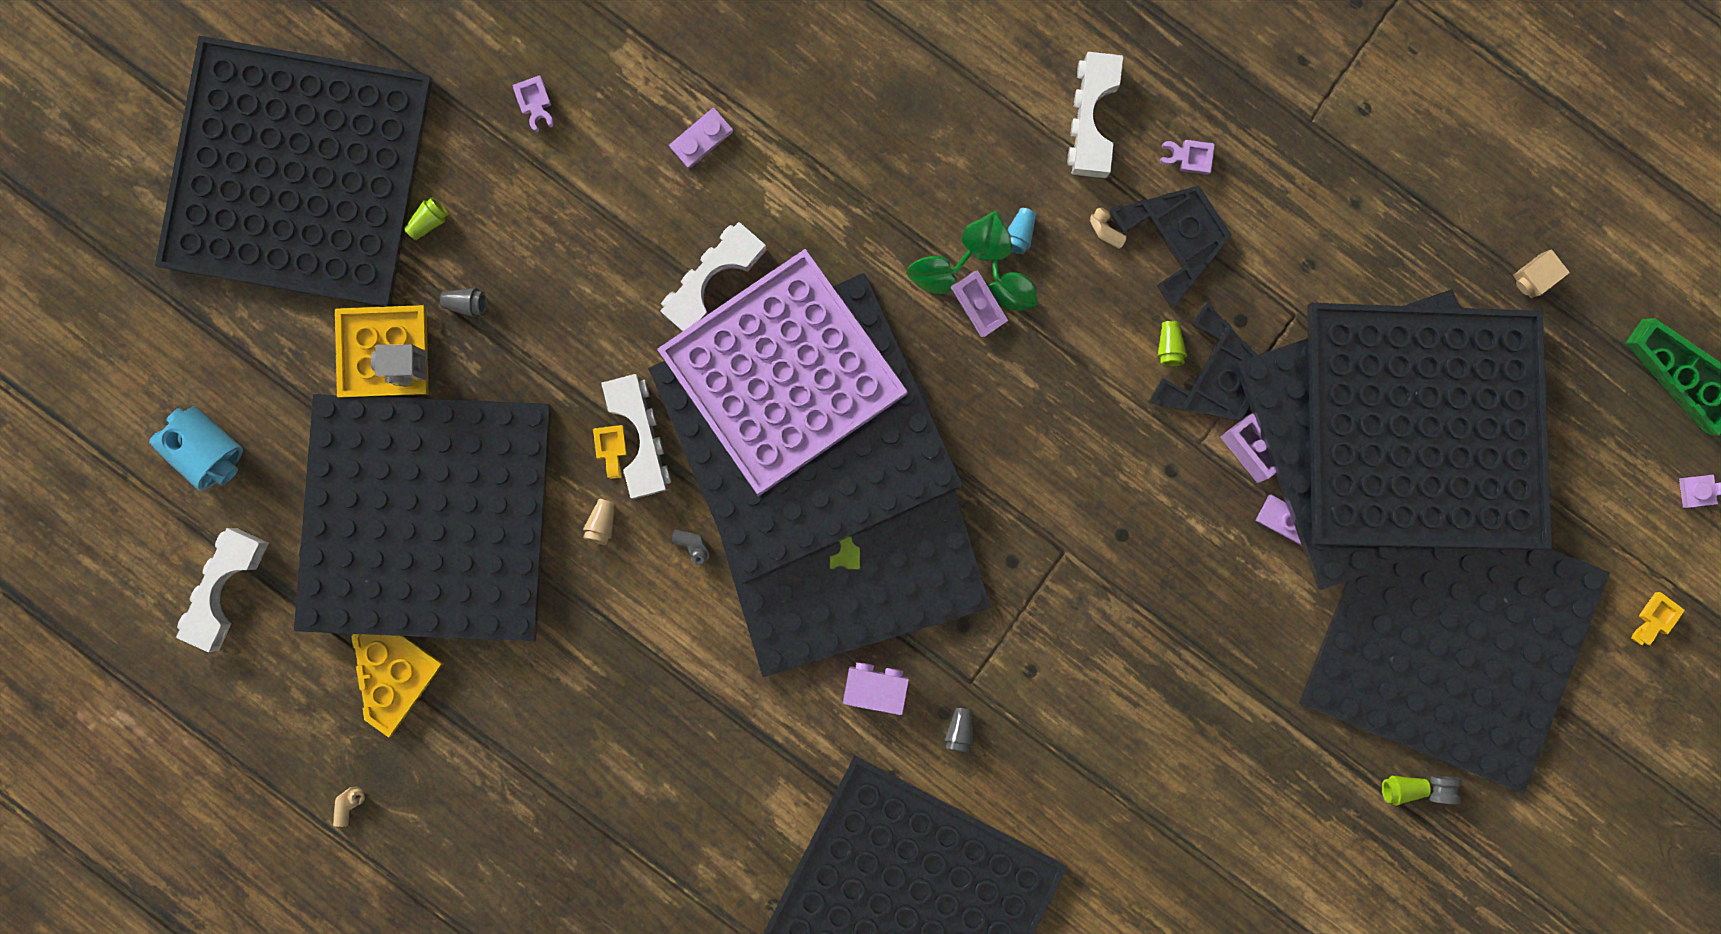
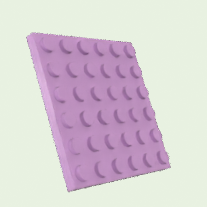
[657,249,908,496]

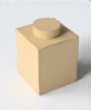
[1513,249,1570,298]

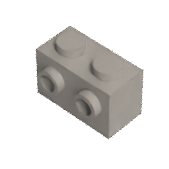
[371,345,427,386]

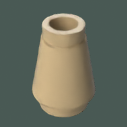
[583,499,615,545]

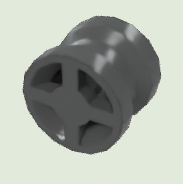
[1429,776,1462,804]

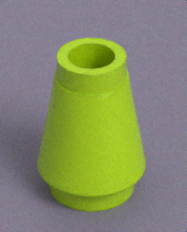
[404,197,448,241]
[1157,321,1187,367]
[1382,776,1431,806]

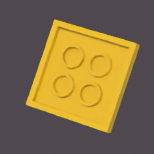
[335,305,429,398]

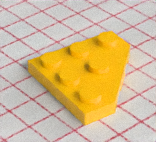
[351,634,444,737]

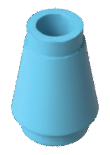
[1008,208,1036,254]

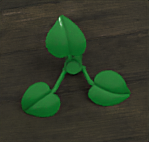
[906,210,1039,311]

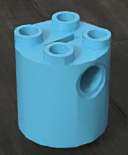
[149,406,243,491]

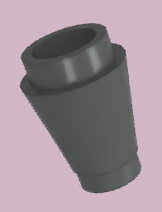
[440,288,487,317]
[944,708,974,753]

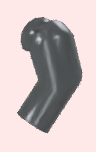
[671,529,709,565]

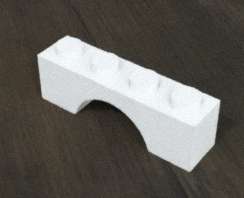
[1067,52,1123,178]
[661,222,767,331]
[601,374,671,499]
[176,528,269,652]

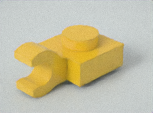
[593,425,628,479]
[1631,592,1685,645]

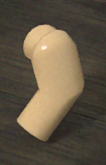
[1090,208,1126,249]
[333,786,365,827]

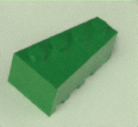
[1625,318,1721,436]

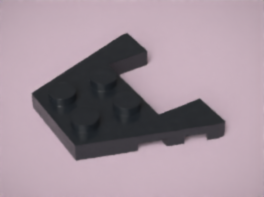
[1109,186,1232,308]
[1148,301,1257,421]

